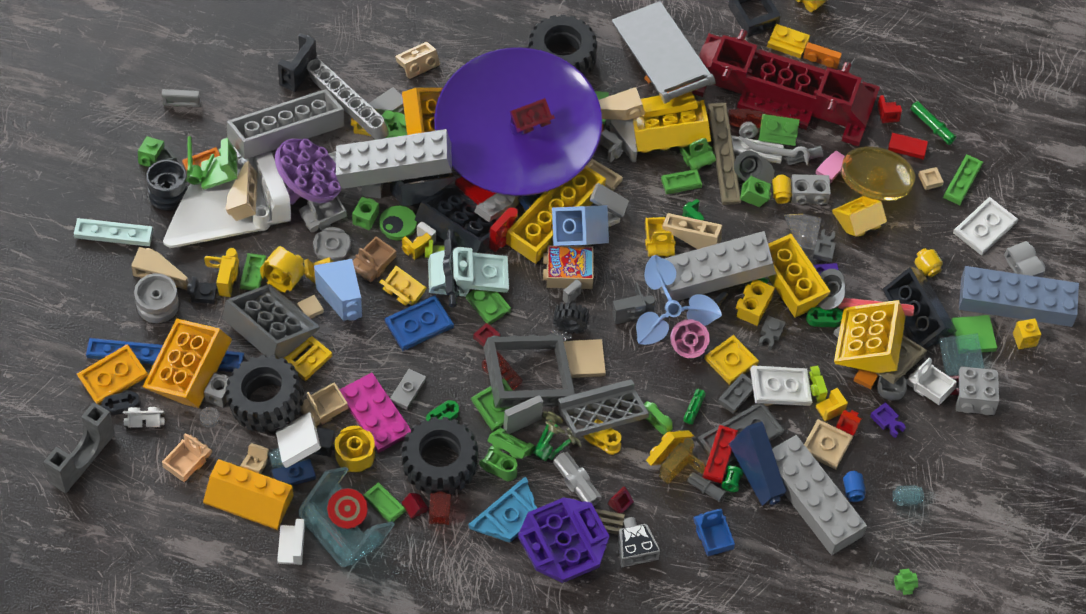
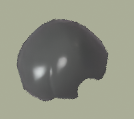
[877,375,907,401]

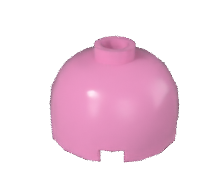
[670,319,710,358]

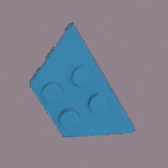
[469,477,537,543]

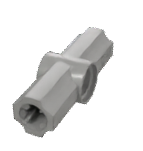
[553,452,601,506]

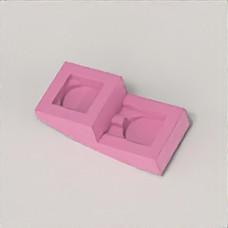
[816,151,851,183]

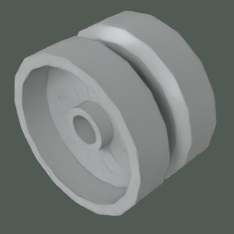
[134,273,179,323]

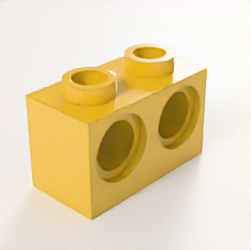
[736,279,775,326]

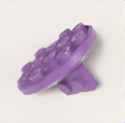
[275,138,341,205]

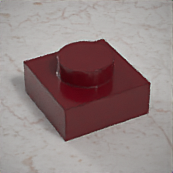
[473,323,501,347]

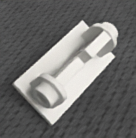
[123,407,165,428]

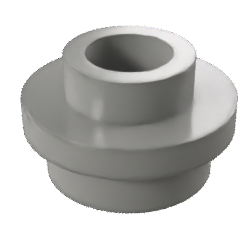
[739,122,758,139]

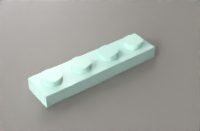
[74,218,153,246]

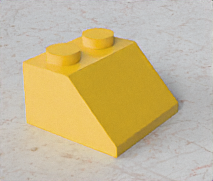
[832,196,887,237]

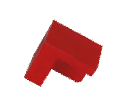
[877,95,902,123]

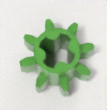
[894,569,918,595]

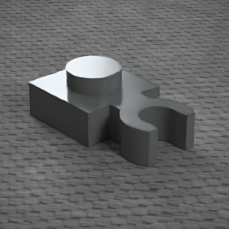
[813,229,836,262]
[759,316,786,350]

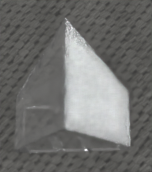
[784,214,821,250]

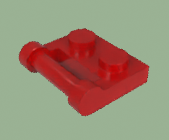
[489,207,518,252]

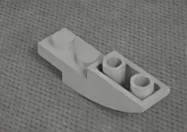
[475,193,520,222]

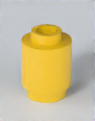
[772,175,792,204]

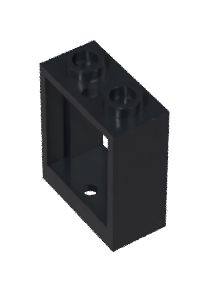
[728,0,781,37]

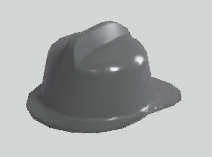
[734,151,774,183]
[818,269,846,310]

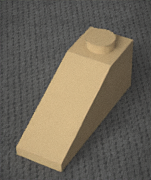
[599,87,645,120]
[225,161,258,221]
[662,213,722,249]
[131,247,188,290]

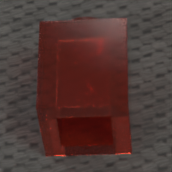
[429,492,451,525]

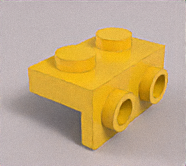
[380,266,427,306]

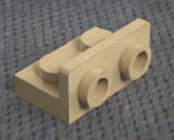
[395,42,440,79]

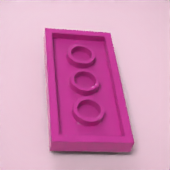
[339,373,411,453]

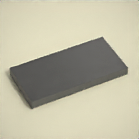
[697,403,784,466]

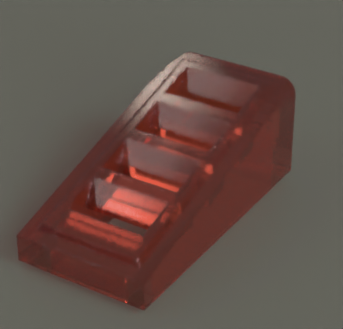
[482,351,523,390]

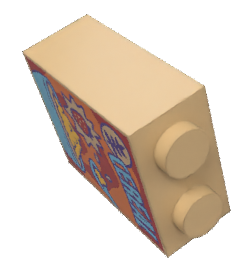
[543,246,593,289]

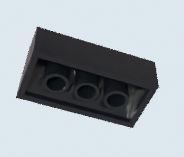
[882,267,957,349]

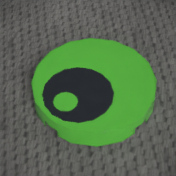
[379,205,417,241]

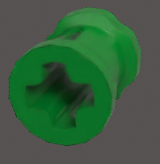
[722,466,744,492]

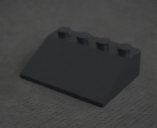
[415,184,508,254]

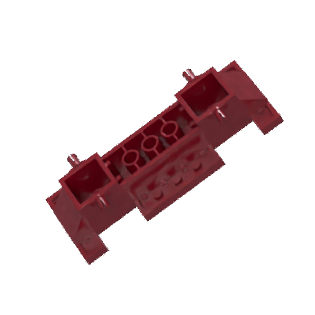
[691,29,880,146]

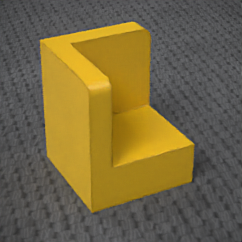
[816,388,848,422]

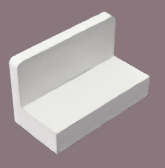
[277,519,305,565]

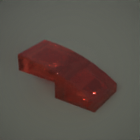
[728,109,767,128]

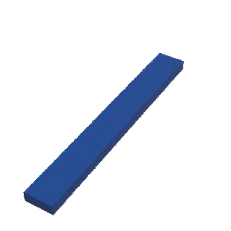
[86,338,244,372]

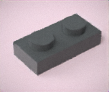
[718,373,753,414]

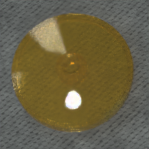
[841,147,915,201]

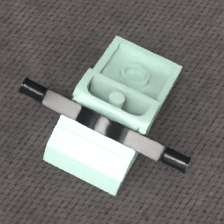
[428,229,509,308]

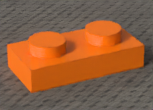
[803,42,842,69]

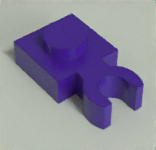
[870,402,906,438]

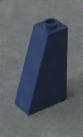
[729,421,786,506]

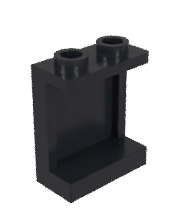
[278,33,317,92]

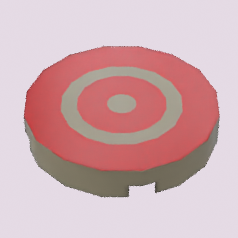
[327,488,368,529]

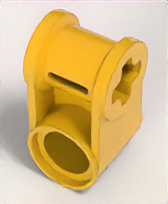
[583,419,621,455]

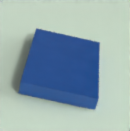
[385,295,454,351]

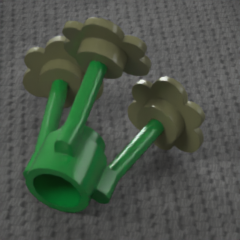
[533,411,582,462]

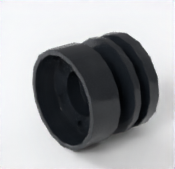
[146,160,187,210]

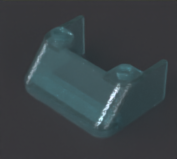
[299,467,395,567]

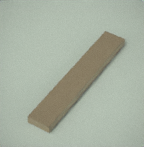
[708,103,741,205]

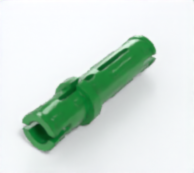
[910,101,956,145]

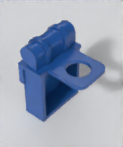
[693,509,735,556]

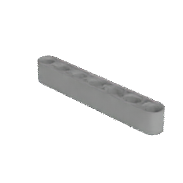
[307,59,389,140]

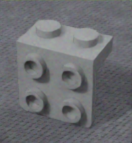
[956,367,999,415]

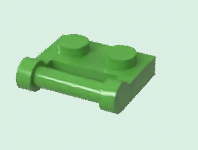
[488,428,535,459]

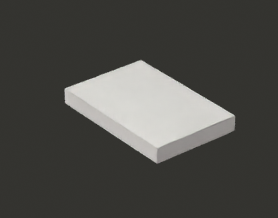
[953,197,1018,255]
[750,366,813,406]

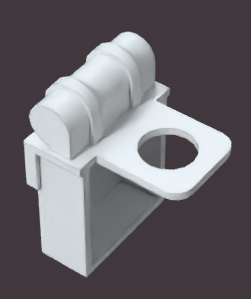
[907,358,957,405]

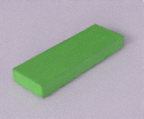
[943,154,983,205]

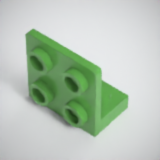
[201,138,237,190]

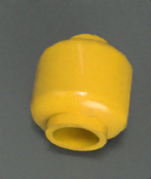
[915,248,943,277]

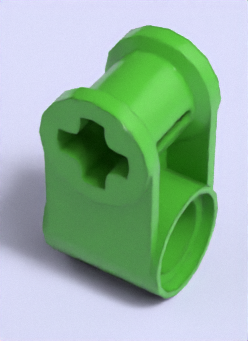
[479,446,517,481]

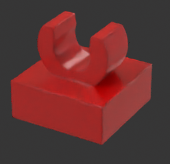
[836,410,861,436]

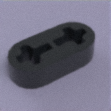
[102,391,140,416]

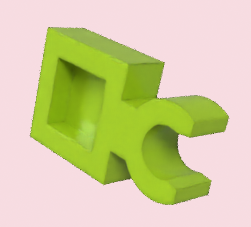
[809,366,828,403]

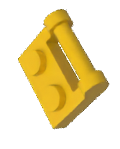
[283,336,333,381]

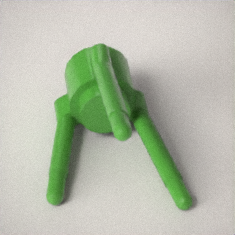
[186,136,215,185]

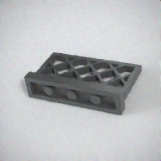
[558,379,649,438]

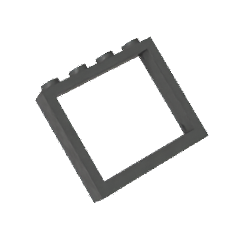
[483,334,575,408]

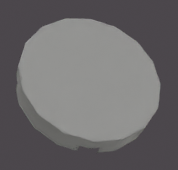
[313,227,351,262]

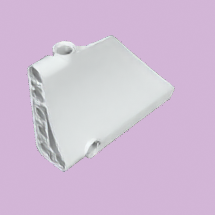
[163,147,291,248]

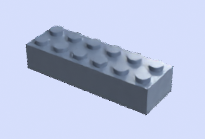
[959,266,1079,327]

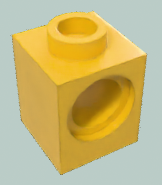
[1013,319,1041,349]

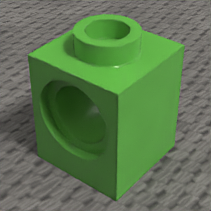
[740,176,771,208]
[352,197,379,230]

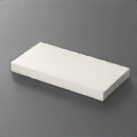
[276,412,321,468]

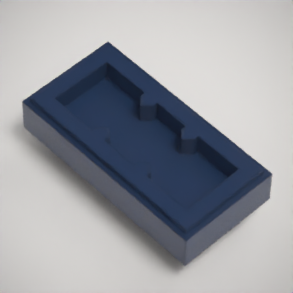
[272,459,316,486]

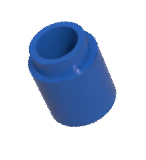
[843,471,866,502]

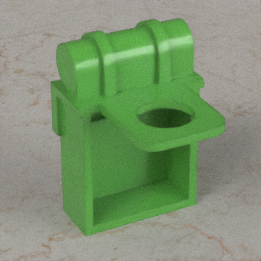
[677,138,716,170]

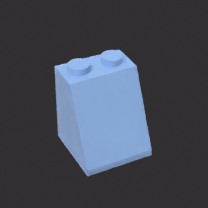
[552,205,609,246]
[314,259,362,321]

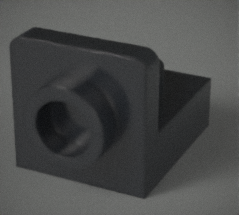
[187,277,217,304]

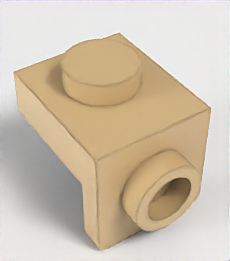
[240,443,269,474]

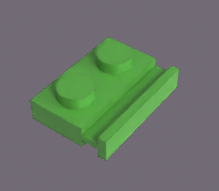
[758,114,799,146]
[466,290,511,325]

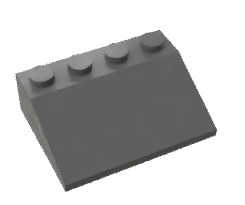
[222,284,320,359]

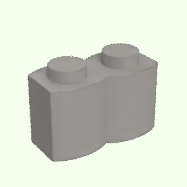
[1004,241,1045,277]

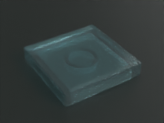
[939,333,985,376]

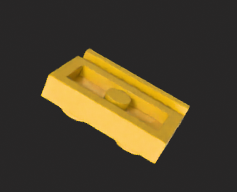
[767,24,810,59]

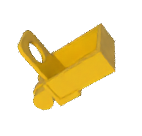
[645,217,675,257]
[204,248,239,297]

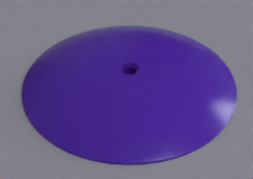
[434,48,602,196]

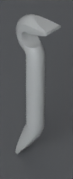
[739,136,810,166]

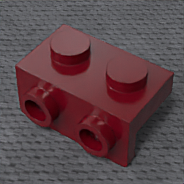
[510,98,555,134]

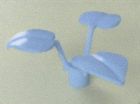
[636,255,722,345]

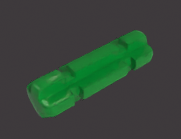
[683,389,706,425]

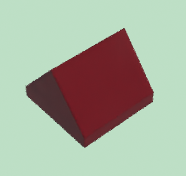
[608,486,634,514]
[401,493,429,519]

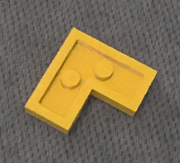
[646,430,694,466]

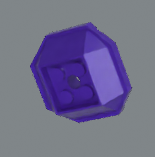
[518,497,609,583]

